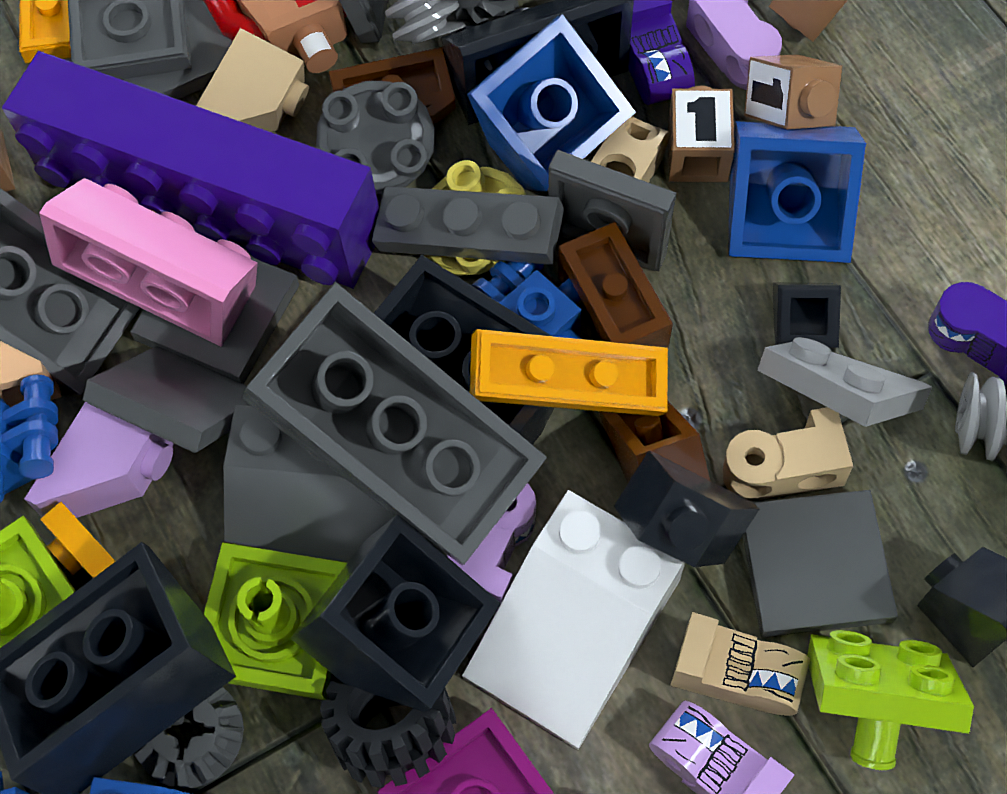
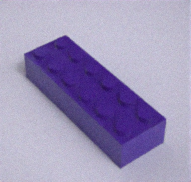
[2,51,379,289]

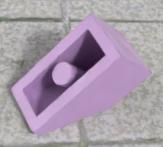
[24,402,174,518]

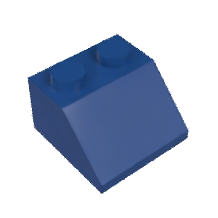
[467,14,636,191]
[728,121,866,263]

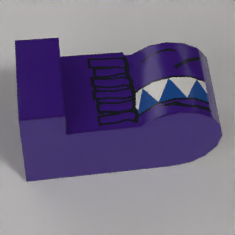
[628,0,695,105]
[928,282,1007,394]

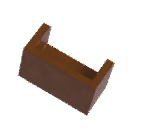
[558,222,673,349]

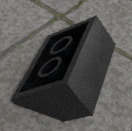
[441,0,634,125]
[374,255,555,445]
[0,542,236,794]

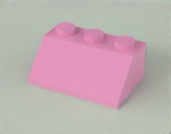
[39,178,258,347]

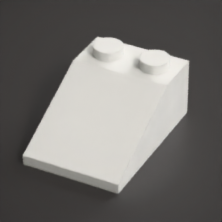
[462,490,685,750]

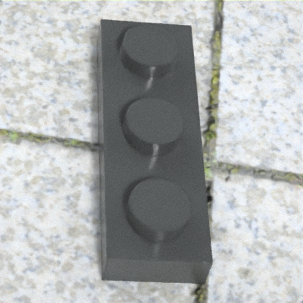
[372,186,564,265]

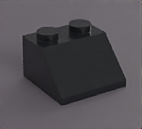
[290,514,501,712]

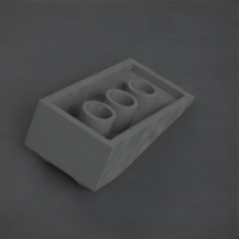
[0,188,140,396]
[242,282,547,565]

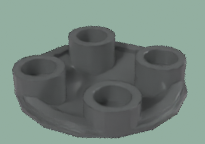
[316,81,434,195]

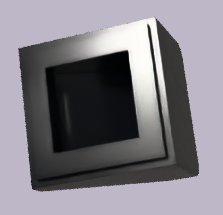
[773,282,841,348]

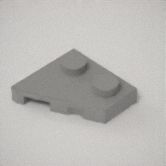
[757,337,932,427]

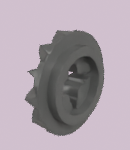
[134,687,244,789]

